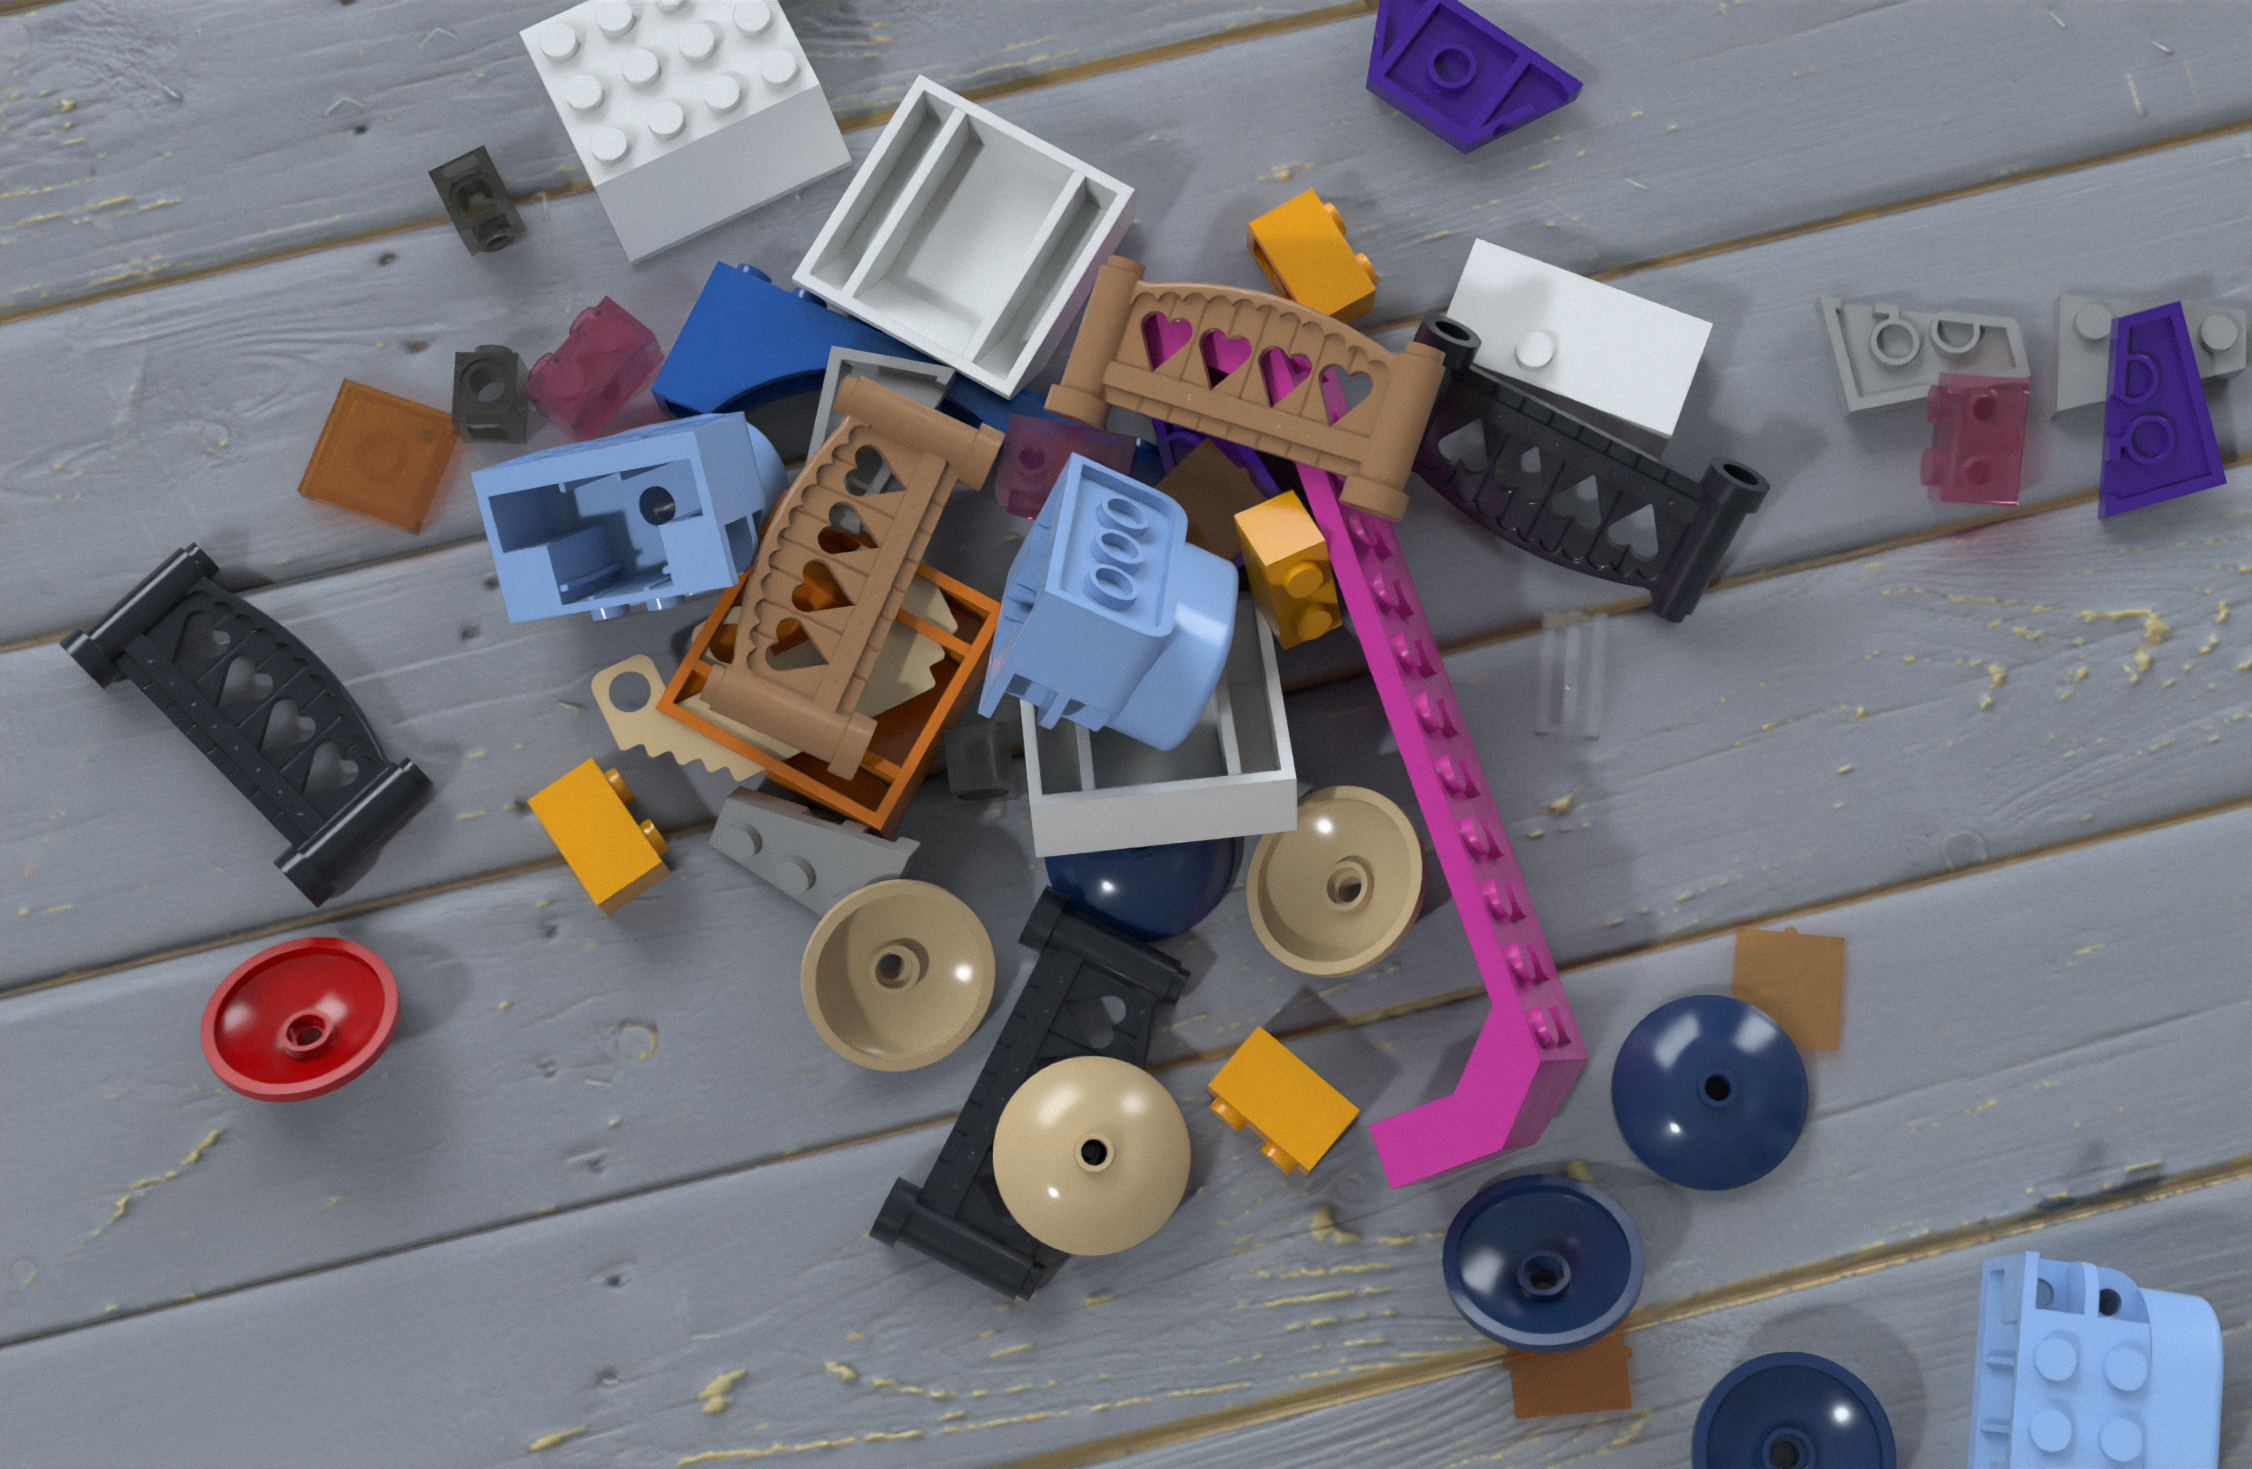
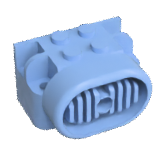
[471,411,789,624]
[978,452,1239,751]
[1967,1251,2224,1469]

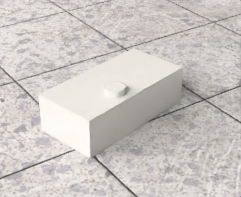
[1446,238,1713,459]

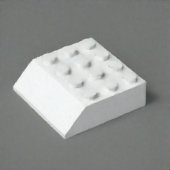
[519,0,853,266]
[792,74,1135,400]
[1020,591,1298,858]

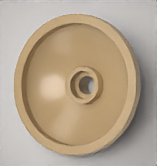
[1246,786,1428,978]
[800,879,996,1072]
[993,1056,1191,1256]

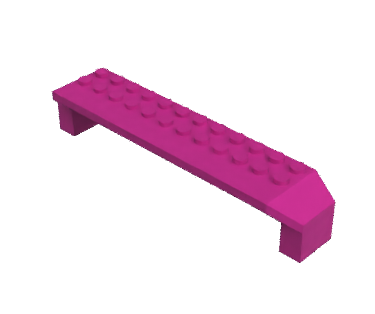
[1144,314,1589,1190]

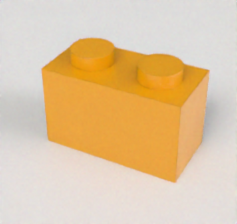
[1246,188,1379,325]
[1233,490,1342,650]
[527,757,672,916]
[1207,1026,1360,1177]

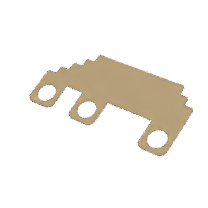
[591,546,958,782]

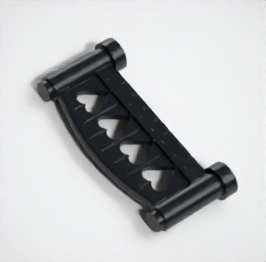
[1411,314,1770,623]
[59,542,433,908]
[869,885,1191,1301]

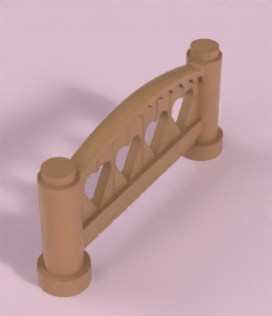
[1043,254,1446,523]
[699,375,1006,782]

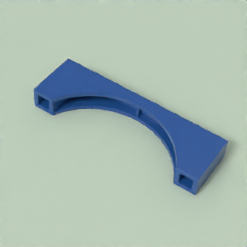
[651,261,1167,515]

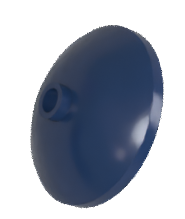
[1045,837,1236,944]
[1610,995,1809,1191]
[1442,1174,1645,1353]
[1690,1352,1896,1469]

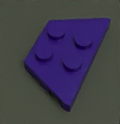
[1366,0,1584,155]

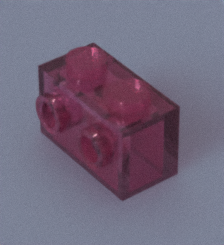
[523,295,665,443]
[1920,372,2031,506]
[995,413,1137,520]

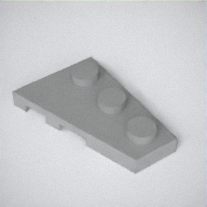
[2050,294,2247,419]
[1814,296,2032,419]
[806,346,956,535]
[708,786,921,917]

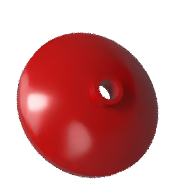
[201,937,401,1103]

